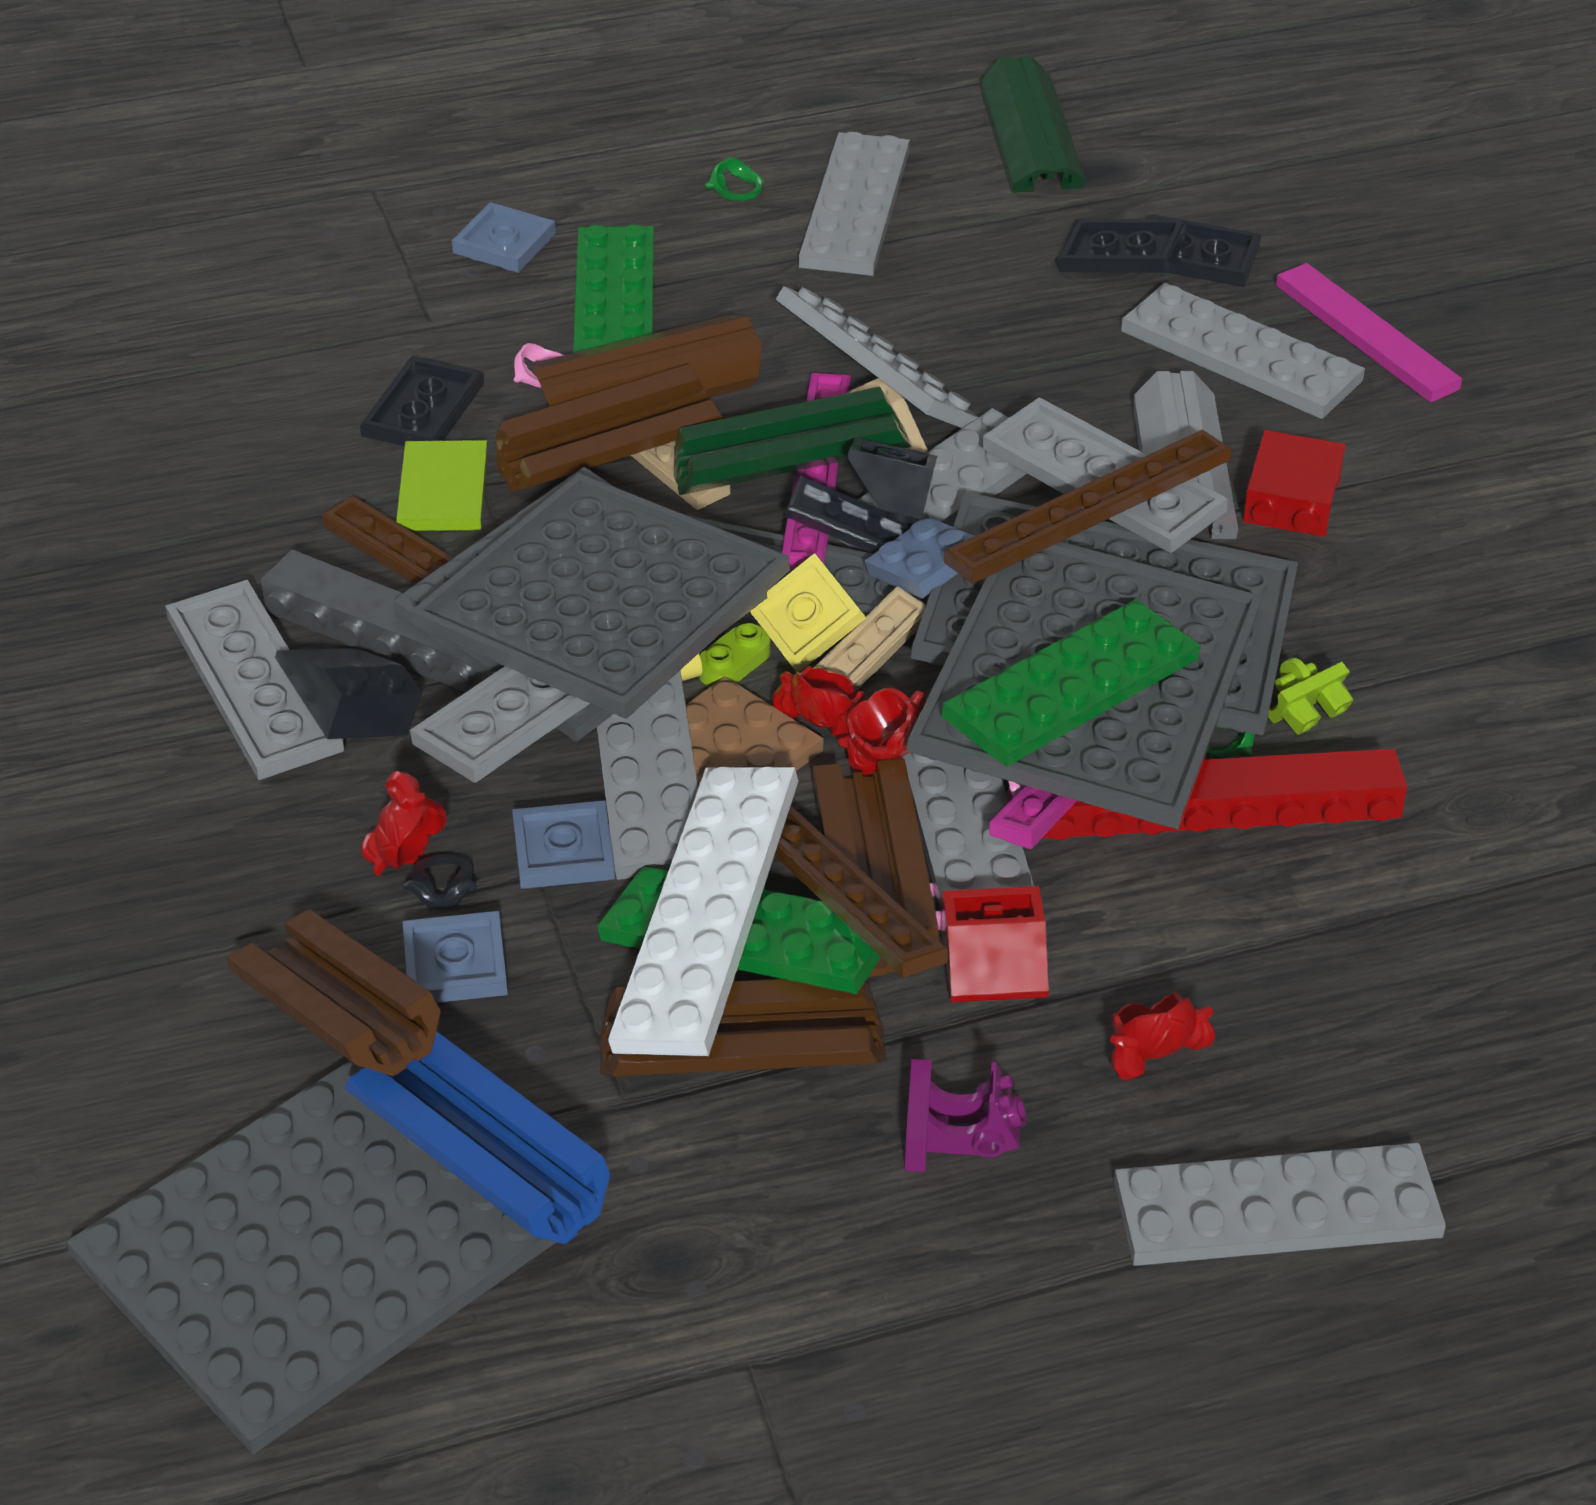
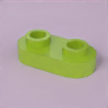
[698,623,771,687]

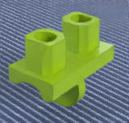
[1268,658,1354,735]

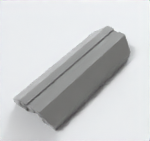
[1134,371,1239,539]

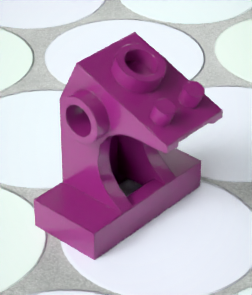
[905,1059,1026,1172]

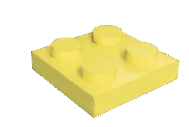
[750,553,866,672]

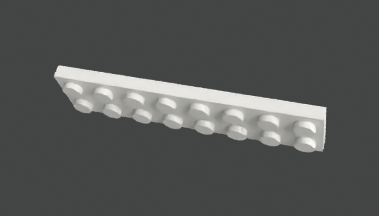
[608,767,798,1056]

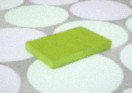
[396,440,488,531]

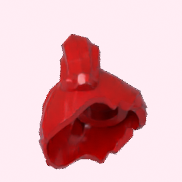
[772,666,866,748]
[837,688,926,775]
[360,771,447,876]
[1110,992,1215,1081]

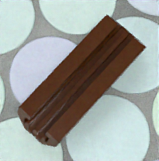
[534,315,762,407]
[496,364,724,493]
[812,759,939,977]
[226,909,441,1076]
[599,979,887,1077]

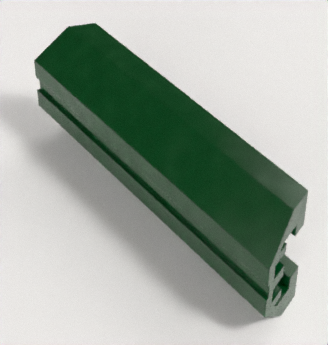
[981,55,1086,193]
[674,387,912,495]

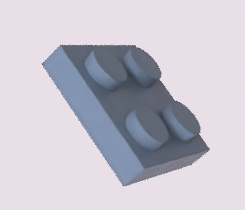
[452,202,556,273]
[865,517,974,599]
[512,800,615,889]
[402,911,508,1003]

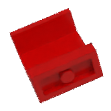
[1243,430,1346,537]

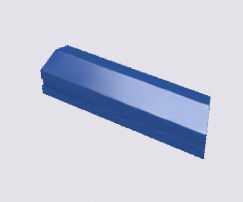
[344,1031,611,1244]

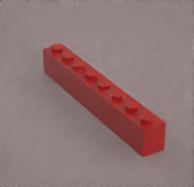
[1043,749,1407,840]

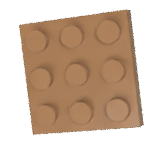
[686,677,824,788]

